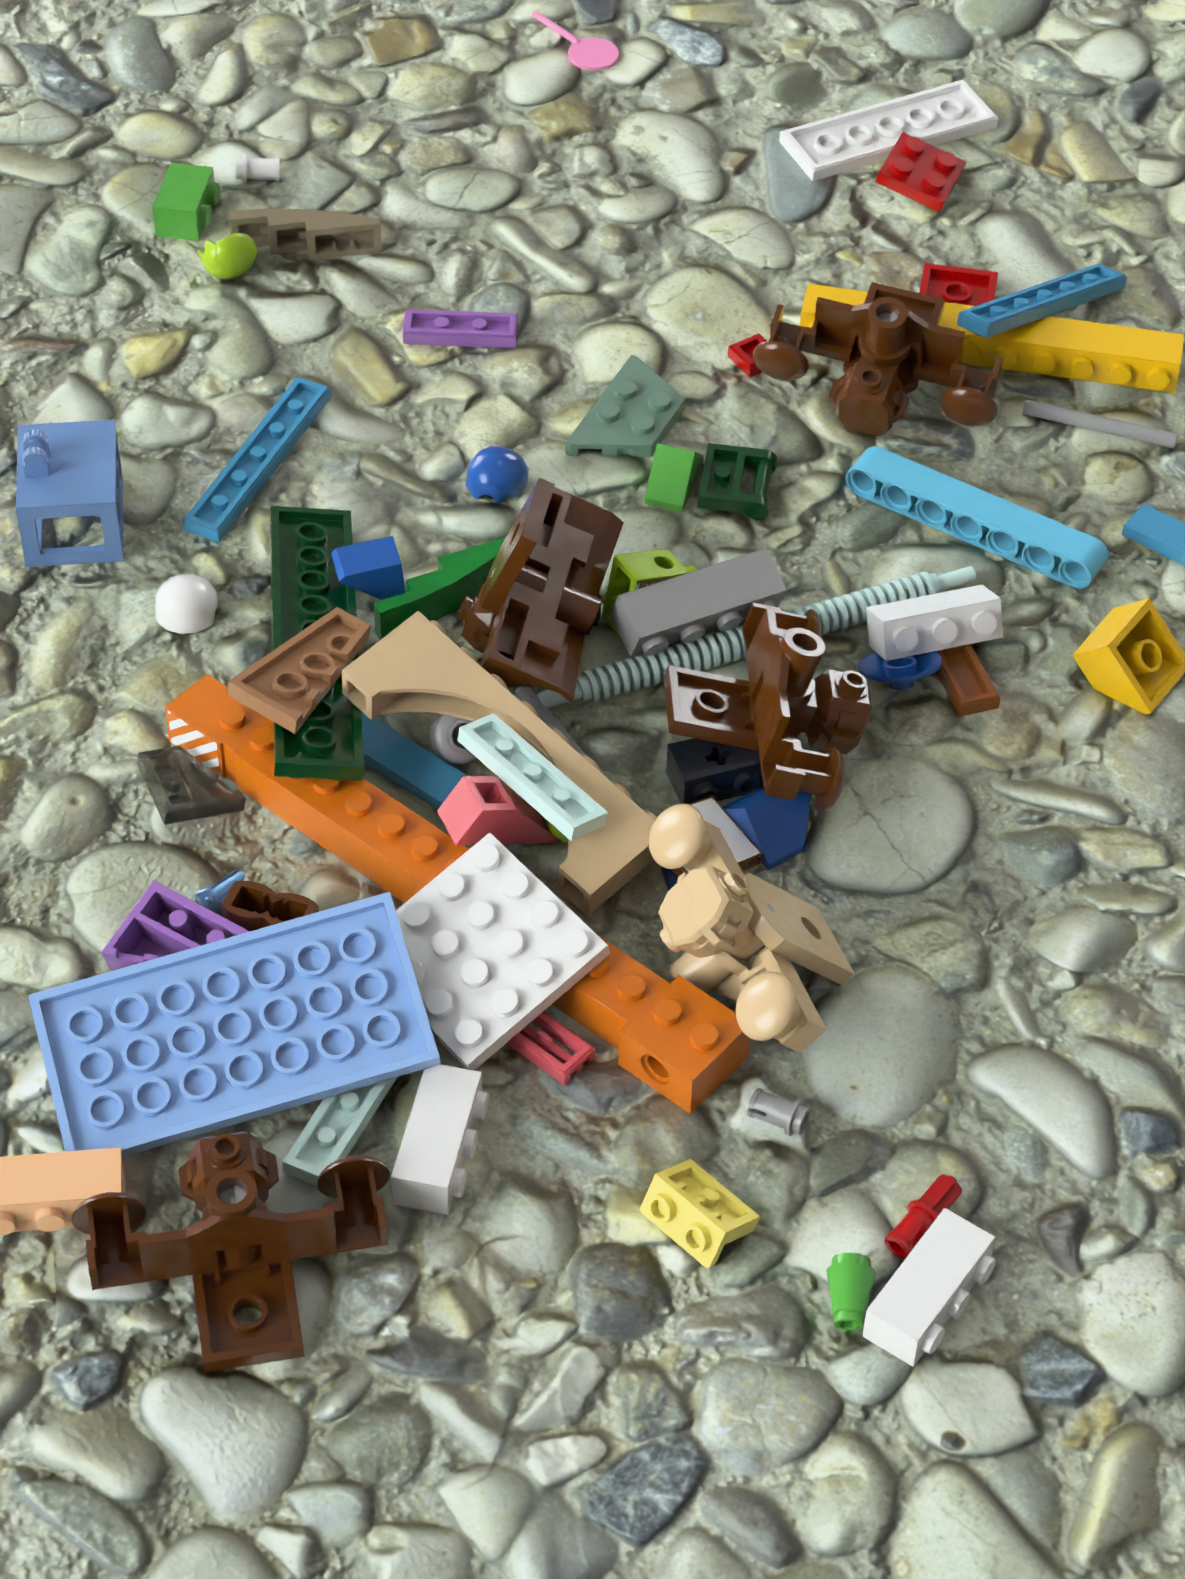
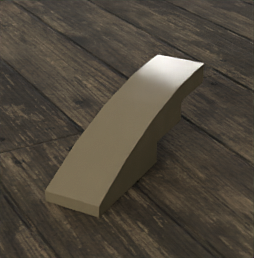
[229,209,382,260]

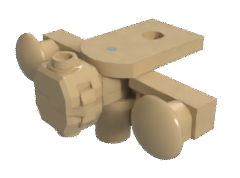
[649,804,855,1053]

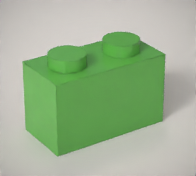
[153,162,220,241]

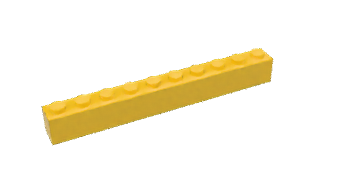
[800,284,1184,393]

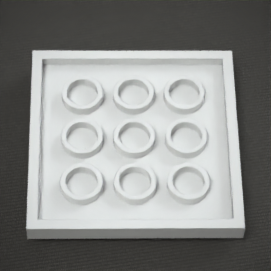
[396,832,611,1070]

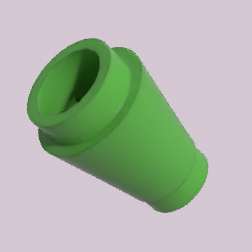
[826,1253,876,1331]

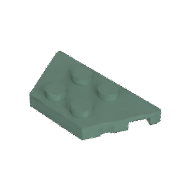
[565,355,685,457]

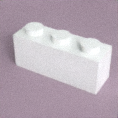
[866,585,1003,661]
[391,1064,489,1215]
[862,1208,996,1367]

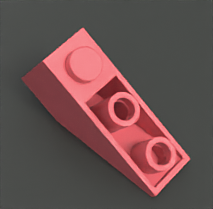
[437,776,558,845]

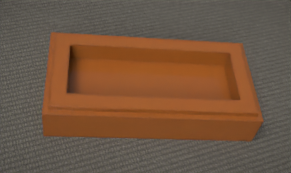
[934,644,1000,717]

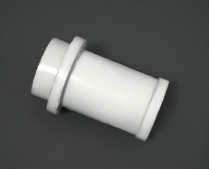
[236,154,280,183]

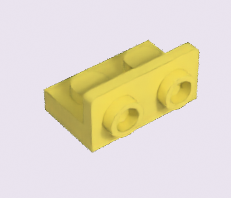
[640,1159,760,1268]

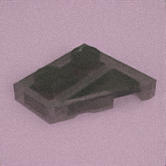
[137,745,246,825]

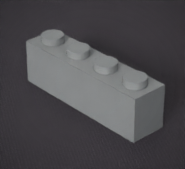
[610,548,787,657]

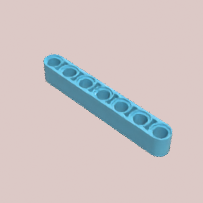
[845,446,1109,589]

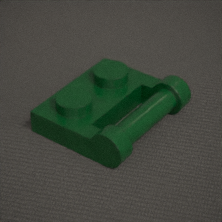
[698,443,777,520]

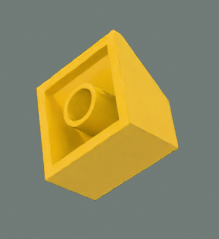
[1072,598,1185,714]

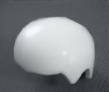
[155,573,218,634]

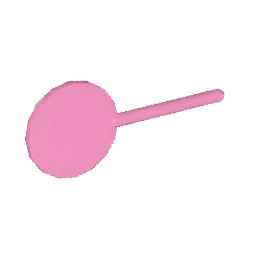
[532,11,619,71]

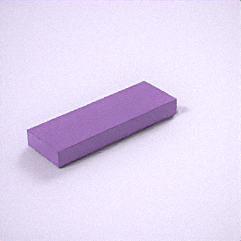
[403,309,518,348]

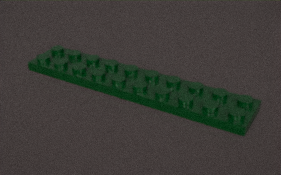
[270,506,364,781]

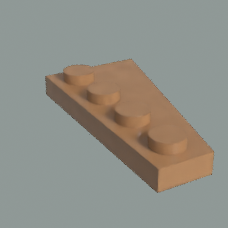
[227,607,371,734]

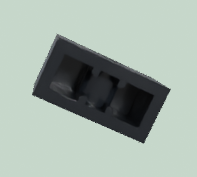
[666,738,764,805]

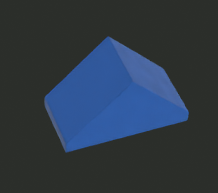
[331,536,406,600]

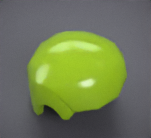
[197,233,257,279]

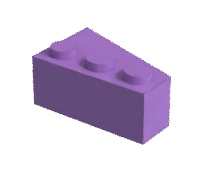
[101,880,250,971]

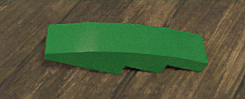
[374,537,506,640]

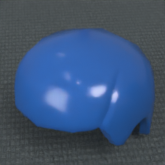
[465,446,529,503]

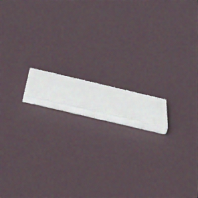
[779,80,998,181]

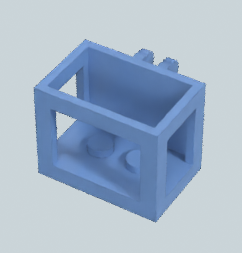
[16,420,124,567]

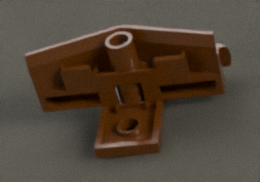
[457,477,624,703]

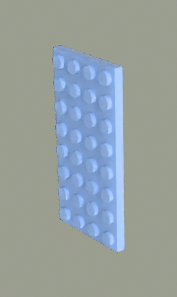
[28,892,441,1157]

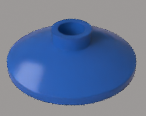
[858,651,942,690]

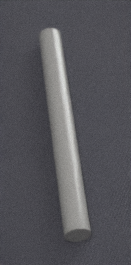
[1023,399,1178,449]

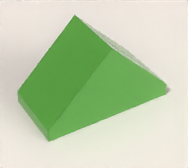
[644,443,704,512]

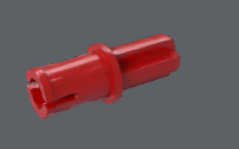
[884,1174,962,1259]

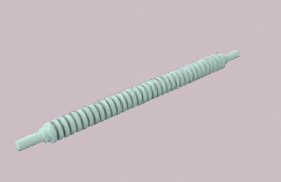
[537,566,976,708]

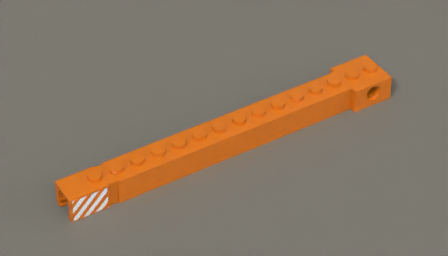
[165,674,750,1114]

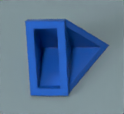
[721,788,811,870]

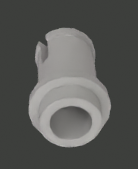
[747,1088,811,1136]

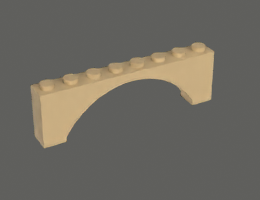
[342,611,657,917]

